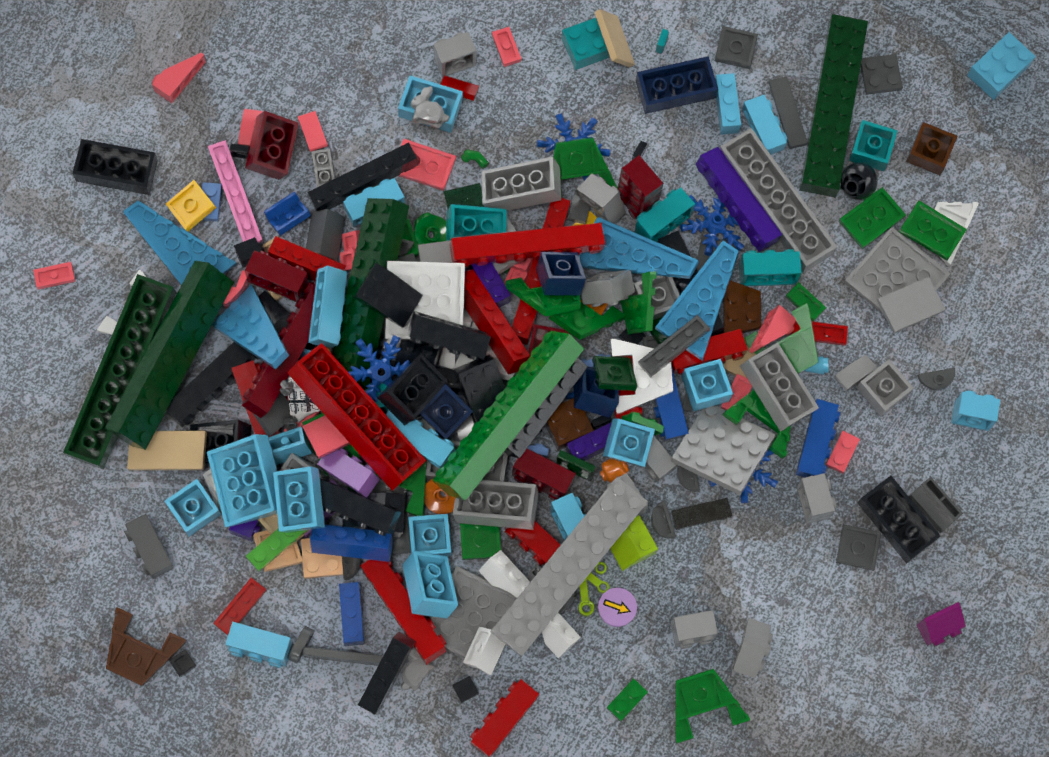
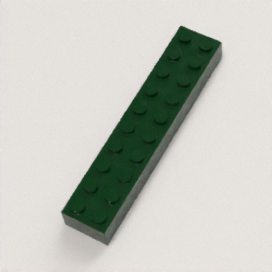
[799,14,868,198]
[332,198,410,390]
[105,261,234,450]
[63,274,177,470]

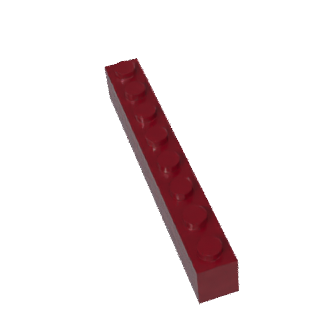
[241,280,316,418]

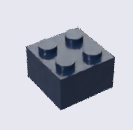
[536,252,586,295]
[574,367,619,418]
[419,384,473,439]

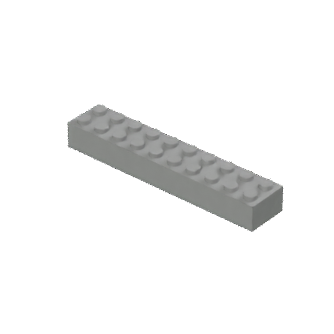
[490,476,648,657]

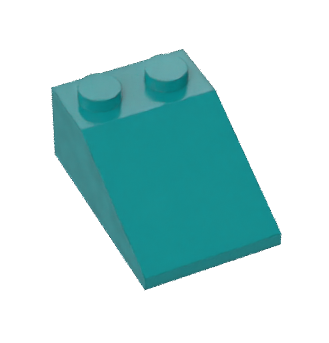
[446,204,507,241]

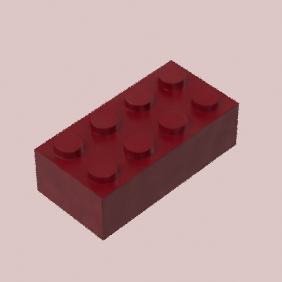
[617,155,664,219]

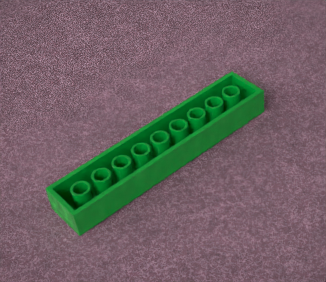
[432,331,584,501]

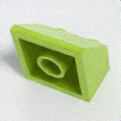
[610,515,658,571]

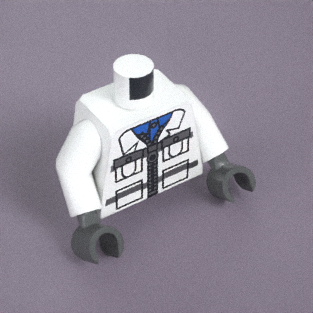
[280,376,321,431]

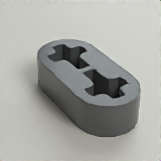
[288,626,314,664]

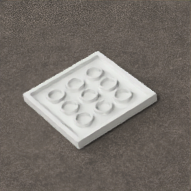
[385,261,465,339]

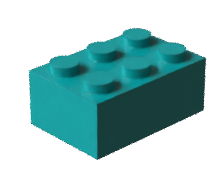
[634,187,695,242]
[738,249,801,286]

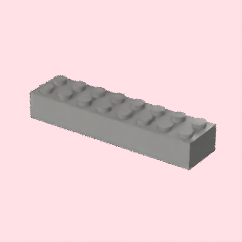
[720,128,837,273]

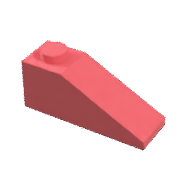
[152,53,206,103]
[749,305,796,353]

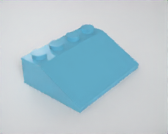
[207,434,277,527]

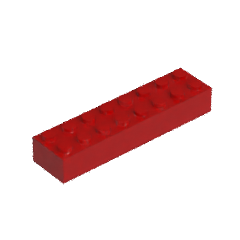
[287,343,426,491]

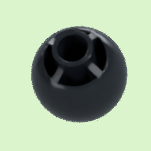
[840,162,878,200]

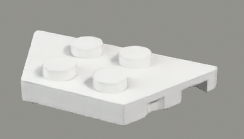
[934,202,979,266]

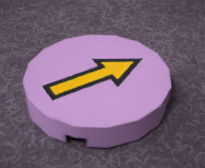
[598,588,637,627]

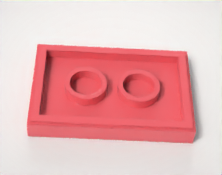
[399,138,456,191]

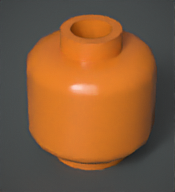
[600,459,630,483]

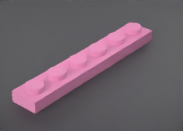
[208,140,263,243]

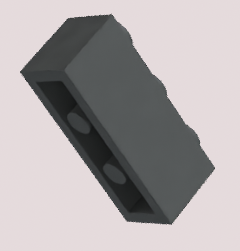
[124,514,174,579]

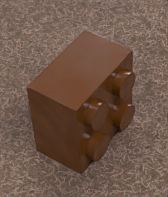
[906,122,958,176]
[545,398,594,452]

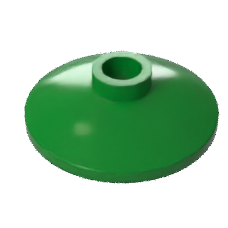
[414,215,446,245]

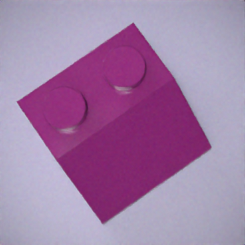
[916,602,966,647]

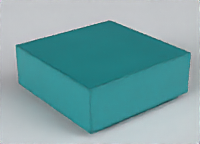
[655,29,669,54]

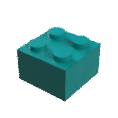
[561,17,610,70]
[849,120,898,172]

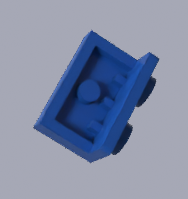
[264,192,311,236]

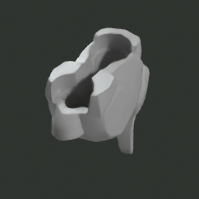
[410,86,449,129]
[401,649,435,691]

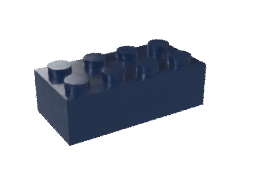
[635,56,718,114]

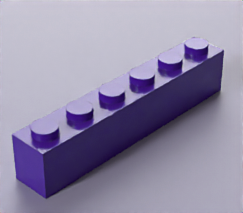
[695,147,782,252]

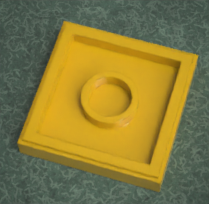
[166,180,217,232]

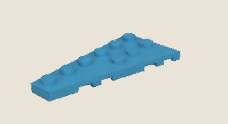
[123,201,237,285]
[578,217,699,279]
[655,241,739,361]
[212,285,289,369]

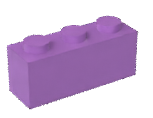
[317,448,380,497]

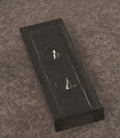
[671,498,732,530]

